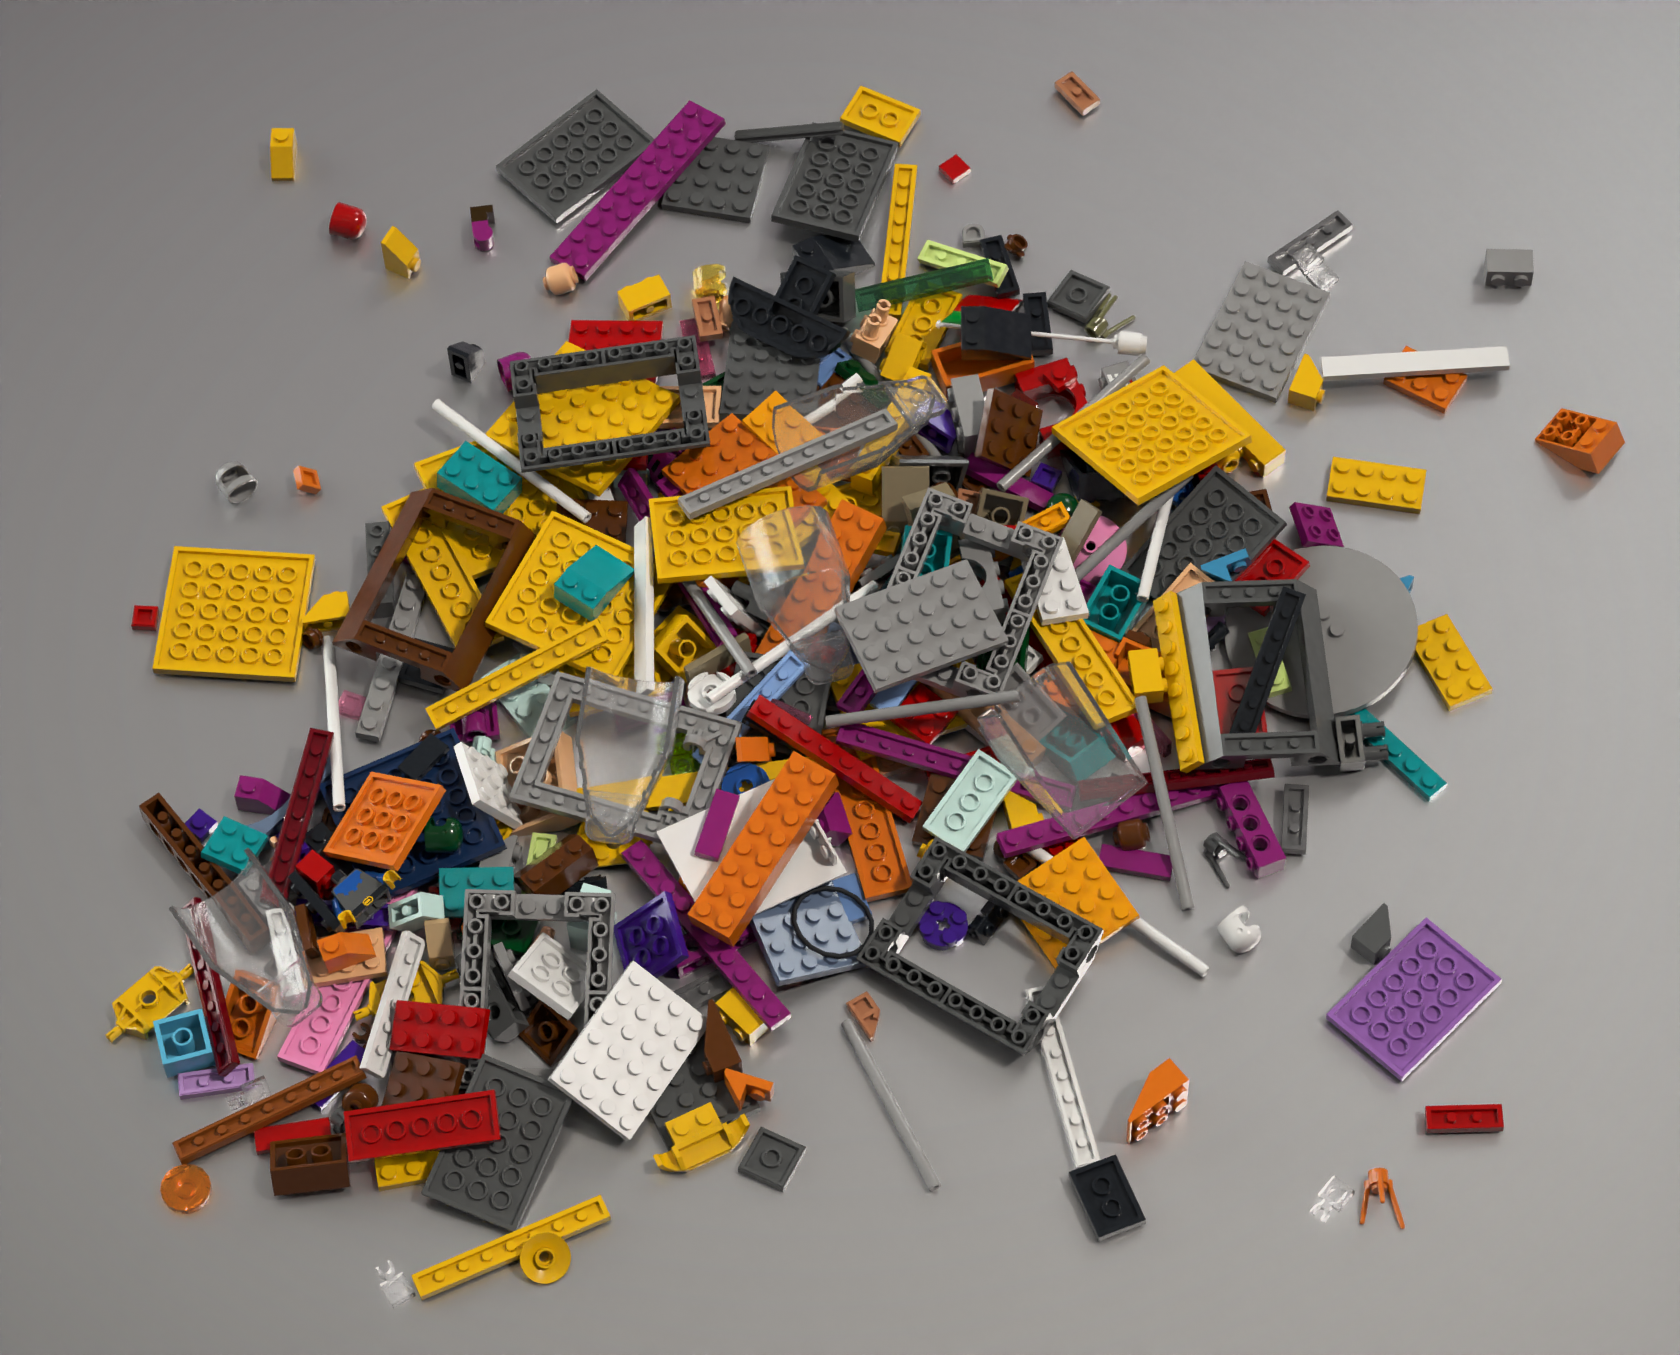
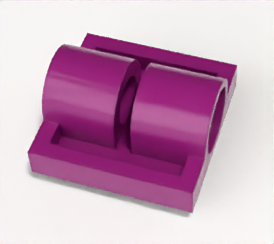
[1289,502,1344,547]
[450,701,500,744]

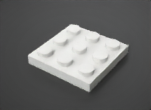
[454,742,523,829]
[508,932,587,1020]

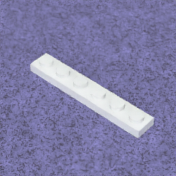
[359,931,426,1079]

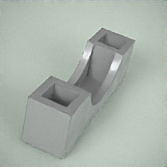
[958,539,1009,624]

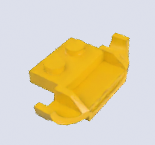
[653,1102,750,1173]

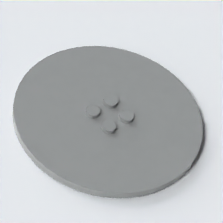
[1225,546,1418,718]

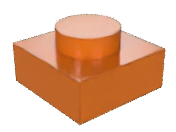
[293,465,321,495]

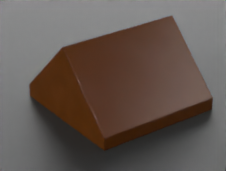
[519,1000,579,1067]

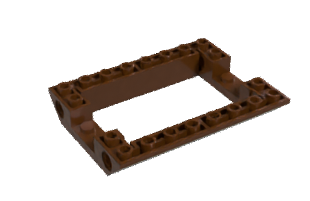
[332,488,536,692]

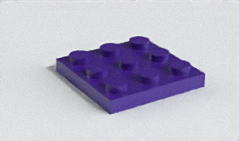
[614,891,689,978]

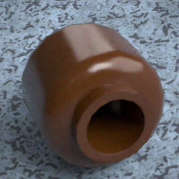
[1113,818,1150,851]
[342,1083,379,1111]

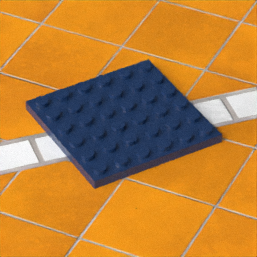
[320,728,507,898]

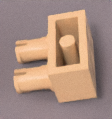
[850,299,898,364]

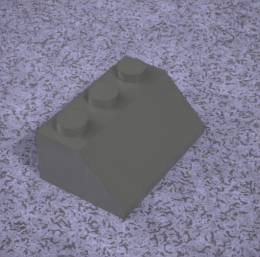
[888,455,969,491]

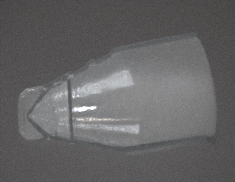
[772,375,947,492]
[736,505,854,685]
[575,667,685,845]
[169,848,323,1027]

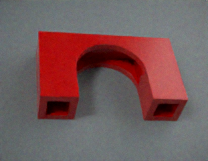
[1014,358,1088,460]

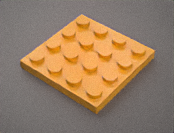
[1018,837,1140,970]

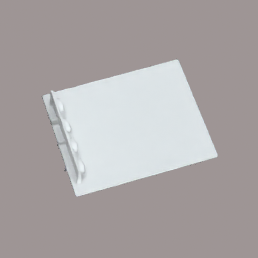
[657,779,847,915]

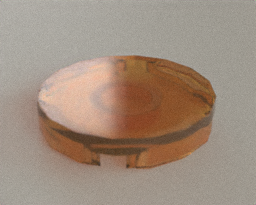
[160,1164,212,1214]

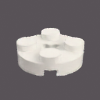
[687,672,736,715]

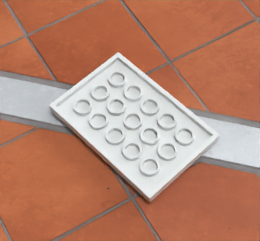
[548,960,707,1141]

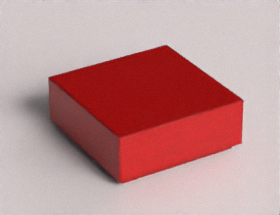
[939,154,971,185]
[131,605,159,631]

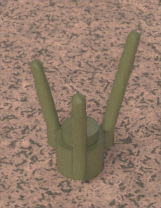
[1084,293,1136,339]

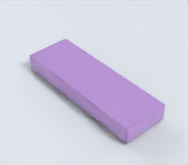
[178,1063,256,1100]

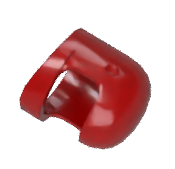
[329,202,367,240]

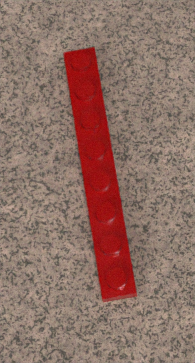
[746,695,923,824]

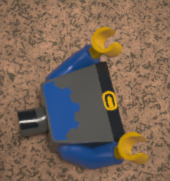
[331,869,402,929]

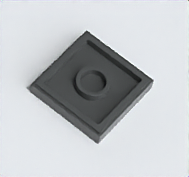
[1047,270,1111,324]
[738,1127,806,1192]

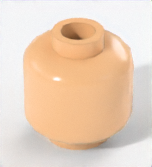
[543,263,578,295]

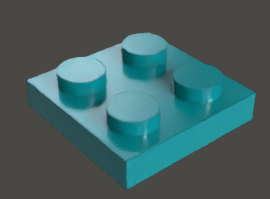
[201,816,268,877]

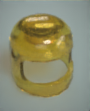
[692,264,727,303]

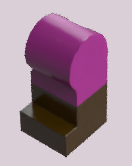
[470,205,495,251]

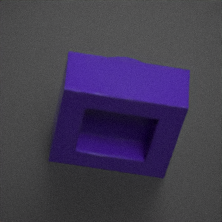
[1031,462,1062,493]
[184,808,218,843]

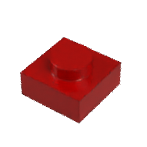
[1043,361,1076,393]

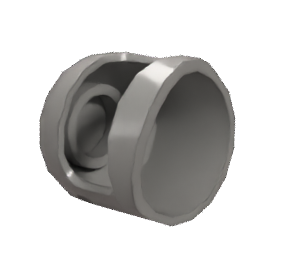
[215,461,258,504]

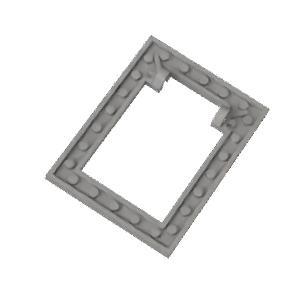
[509,671,742,844]

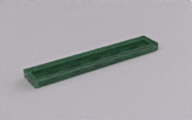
[855,258,994,312]

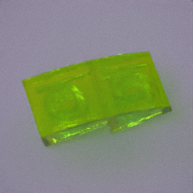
[665,733,696,775]

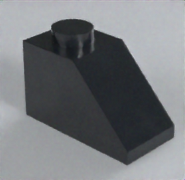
[447,341,485,383]

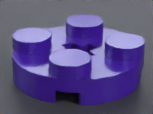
[919,901,968,951]

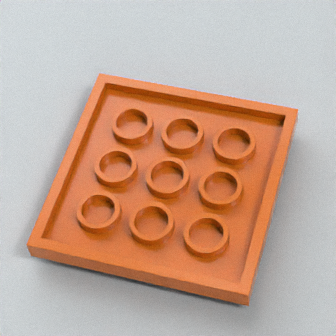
[323,772,446,871]

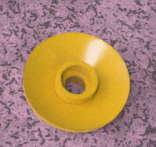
[520,1232,571,1284]

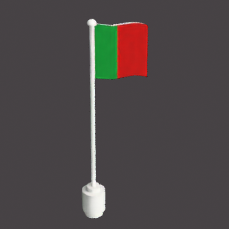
[936,295,1147,356]

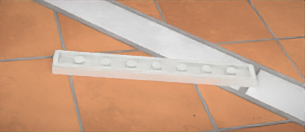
[1321,346,1510,381]
[634,516,654,696]
[1025,985,1100,1169]

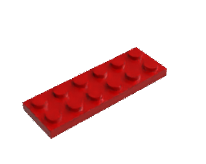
[344,1090,501,1163]

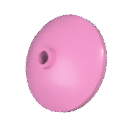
[1058,516,1127,585]

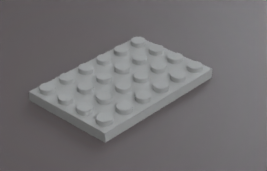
[1194,261,1330,403]
[834,559,1009,693]

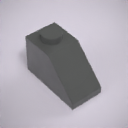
[1351,903,1391,965]

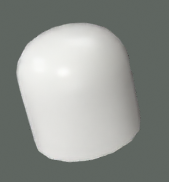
[1217,905,1261,953]

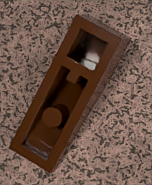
[702,999,743,1083]

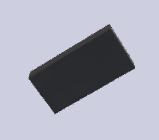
[398,733,450,781]

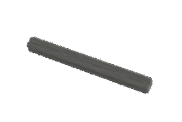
[734,121,844,143]

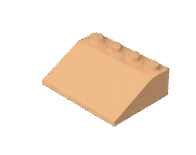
[495,731,581,837]

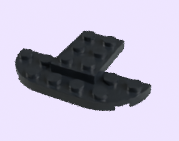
[728,255,851,360]

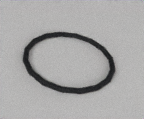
[792,885,874,959]

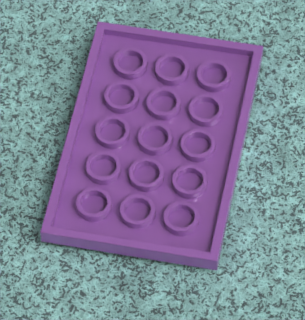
[1326,917,1502,1082]

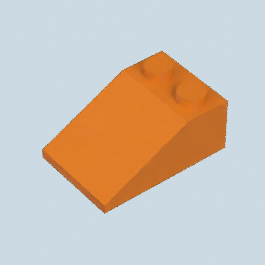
[225,972,284,1059]

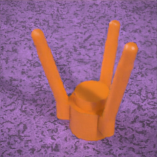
[1360,1168,1405,1229]

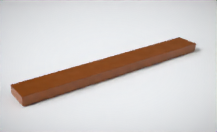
[172,1055,367,1166]

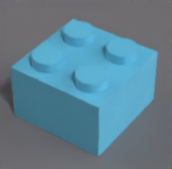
[153,1009,216,1078]

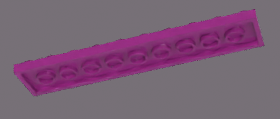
[550,100,726,281]

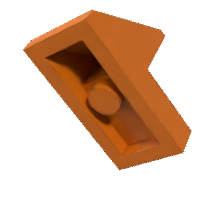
[724,1068,774,1111]

